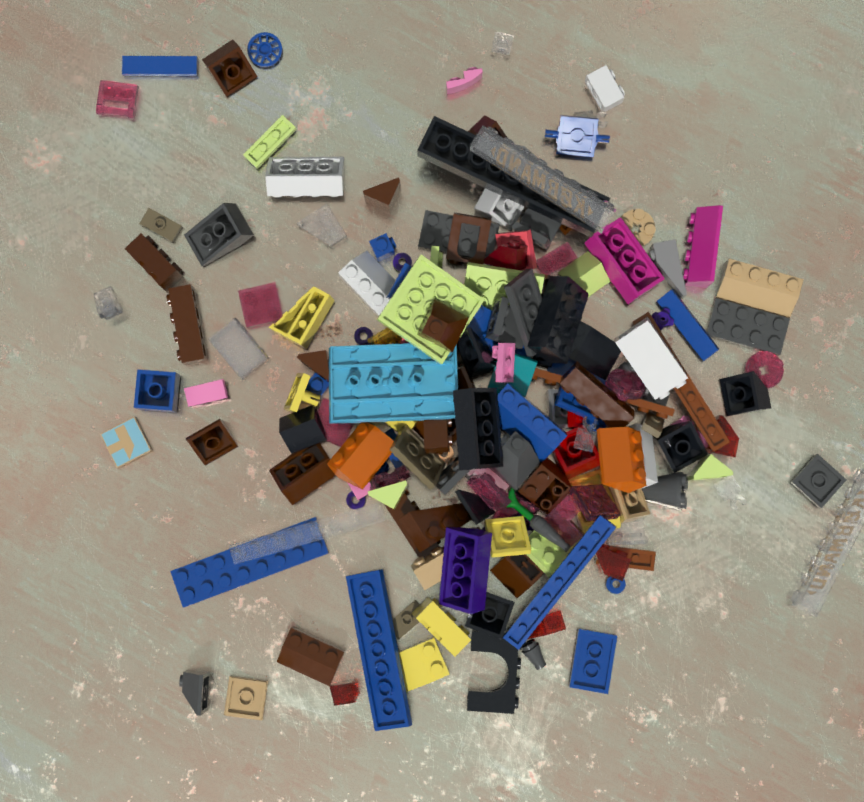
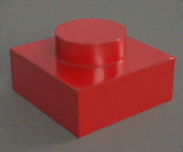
[567,411,586,428]

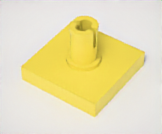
[284,373,321,412]
[484,516,531,558]

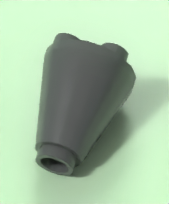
[642,472,688,511]

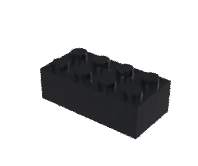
[527,276,589,364]
[453,388,503,470]

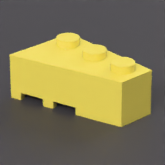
[269,286,335,350]
[411,597,471,657]

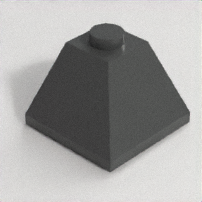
[490,431,540,491]
[179,670,210,716]

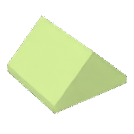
[557,251,610,297]
[687,454,733,481]
[368,480,408,510]

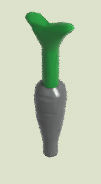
[499,487,571,552]

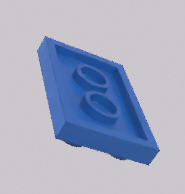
[569,628,617,694]

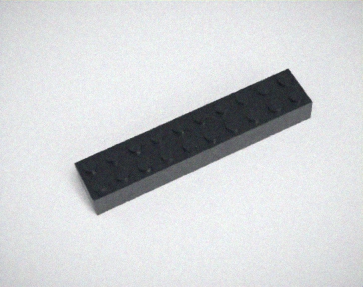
[417,116,610,238]

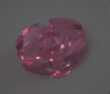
[744,351,784,389]
[605,369,645,401]
[372,466,411,490]

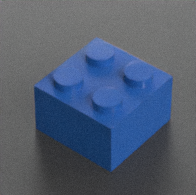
[134,369,180,413]

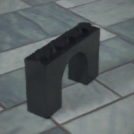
[467,630,522,714]

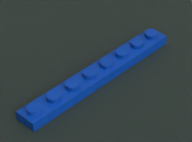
[503,514,616,650]

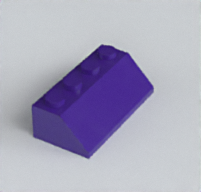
[439,527,492,614]

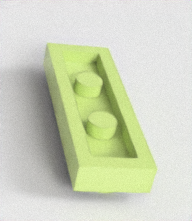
[243,115,297,169]

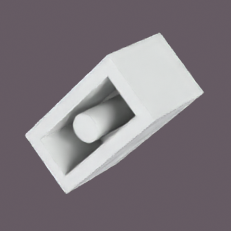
[585,65,625,113]

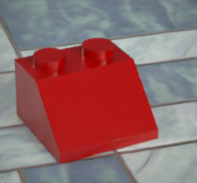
[553,425,600,479]

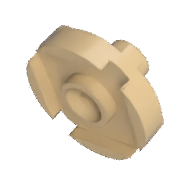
[621,209,656,247]

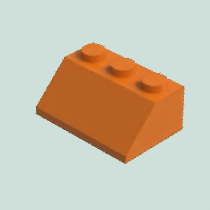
[327,422,394,490]
[597,427,647,493]

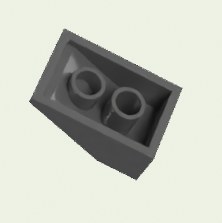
[184,203,254,266]

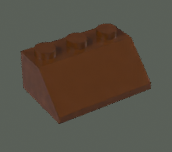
[269,443,335,505]
[277,626,346,686]

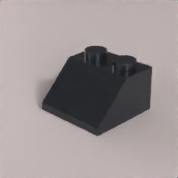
[465,592,515,640]

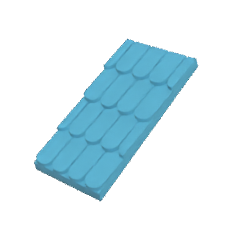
[329,343,458,423]

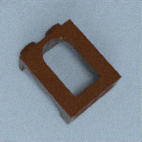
[446,212,492,265]

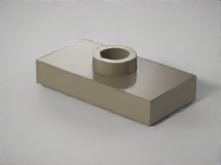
[139,208,182,243]
[641,411,665,438]
[392,600,420,640]

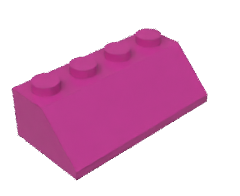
[683,205,723,288]
[584,217,665,305]

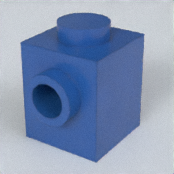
[369,233,396,262]

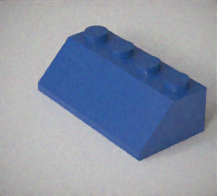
[497,382,567,462]

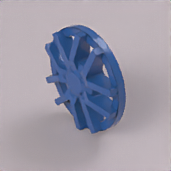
[247,32,282,67]

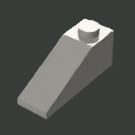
[648,239,687,298]

